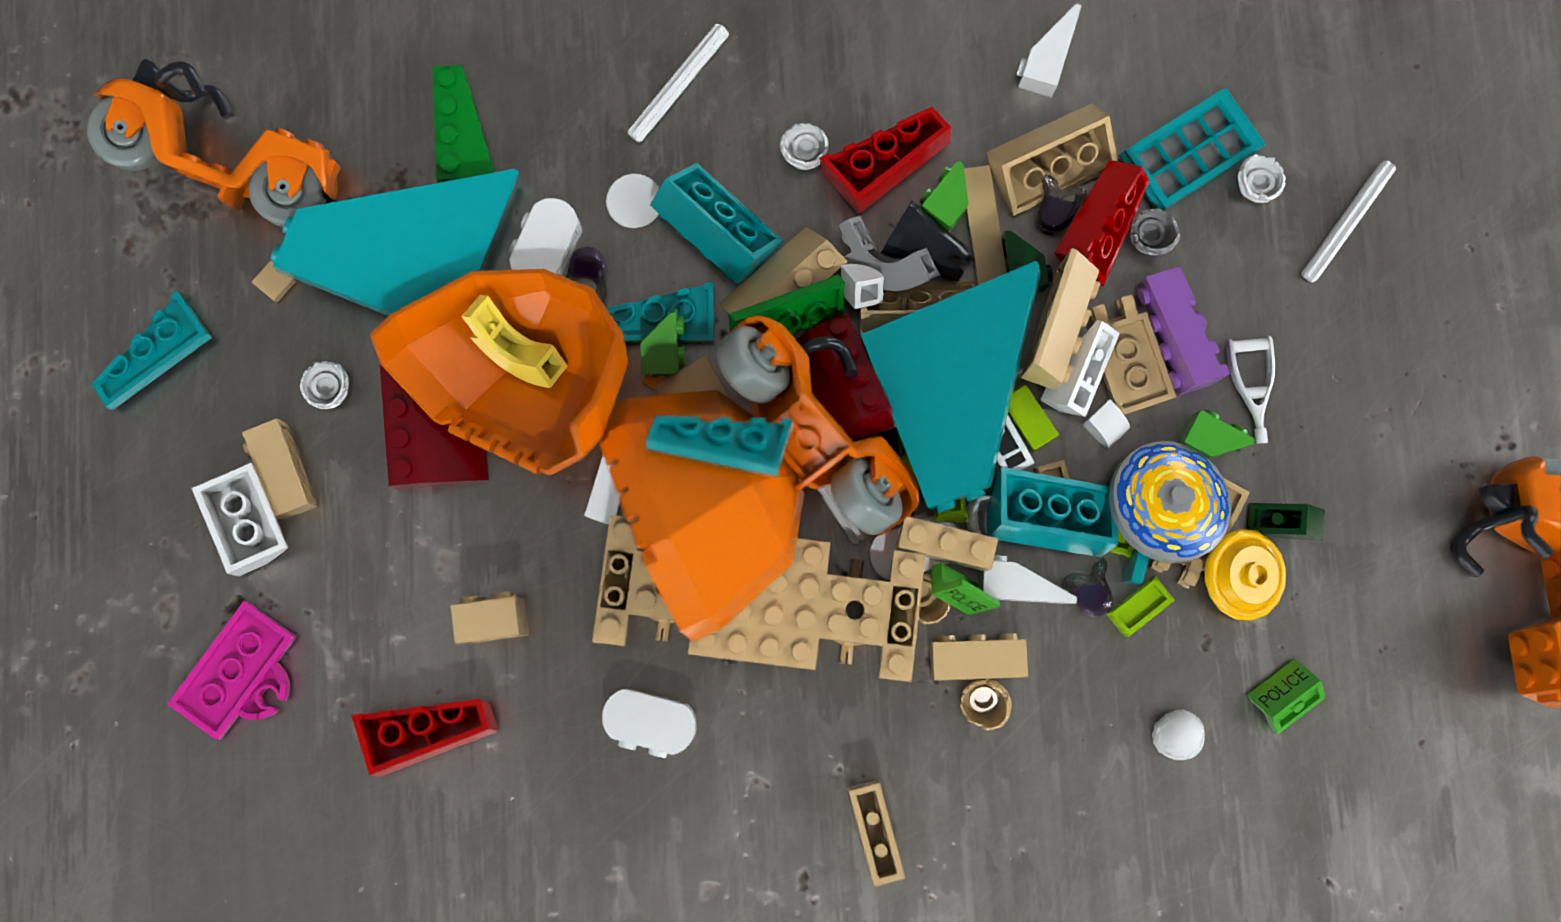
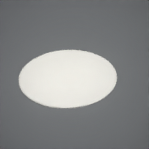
[606,174,659,228]

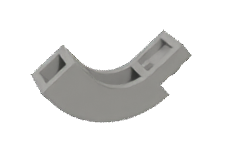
[838,215,940,291]

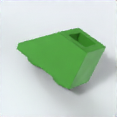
[919,160,969,232]
[640,308,685,374]
[1178,410,1256,459]

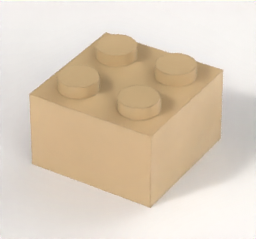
[451,592,529,644]

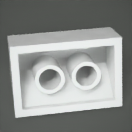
[192,463,288,577]

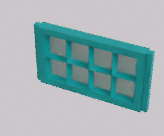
[1118,88,1266,211]

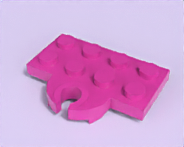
[167,601,297,741]

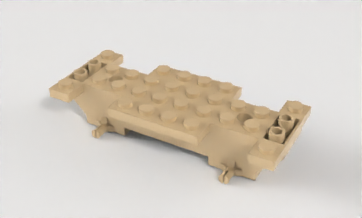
[592,515,926,682]

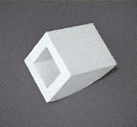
[840,264,884,309]
[1082,400,1130,451]

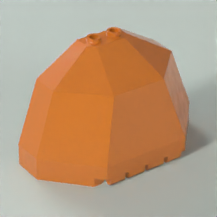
[370,269,628,476]
[599,390,805,642]

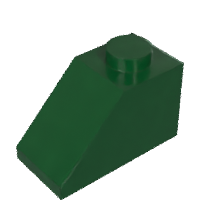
[1001,230,1053,293]
[1248,503,1325,540]

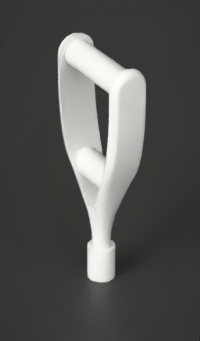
[1226,335,1275,444]

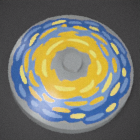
[1109,441,1231,563]

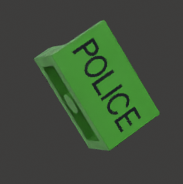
[932,563,1000,615]
[1247,658,1326,734]

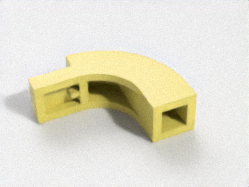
[461,295,568,388]

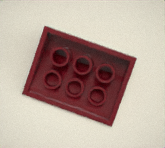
[796,313,894,442]
[380,365,489,490]

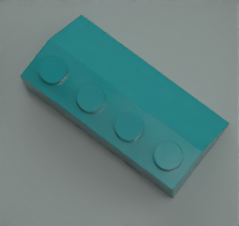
[650,163,783,284]
[987,467,1118,557]

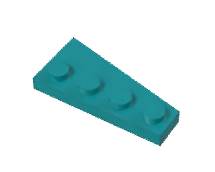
[607,281,714,343]
[91,290,212,410]
[646,416,793,477]

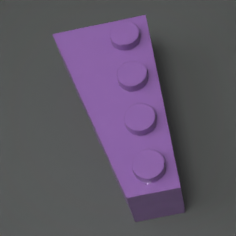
[1137,266,1231,396]

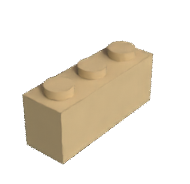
[242,418,318,520]
[895,517,998,572]
[929,633,1028,680]
[847,779,905,887]

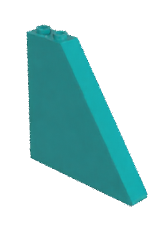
[270,169,519,316]
[861,261,1041,513]

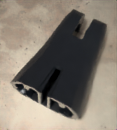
[881,200,975,282]

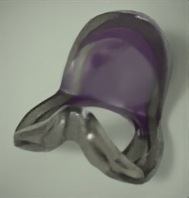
[1038,174,1087,233]
[565,246,607,303]
[1062,557,1113,618]

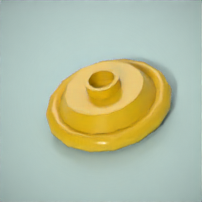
[1204,529,1286,621]

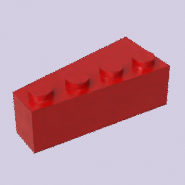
[820,106,951,214]
[1054,160,1150,287]
[351,699,499,777]

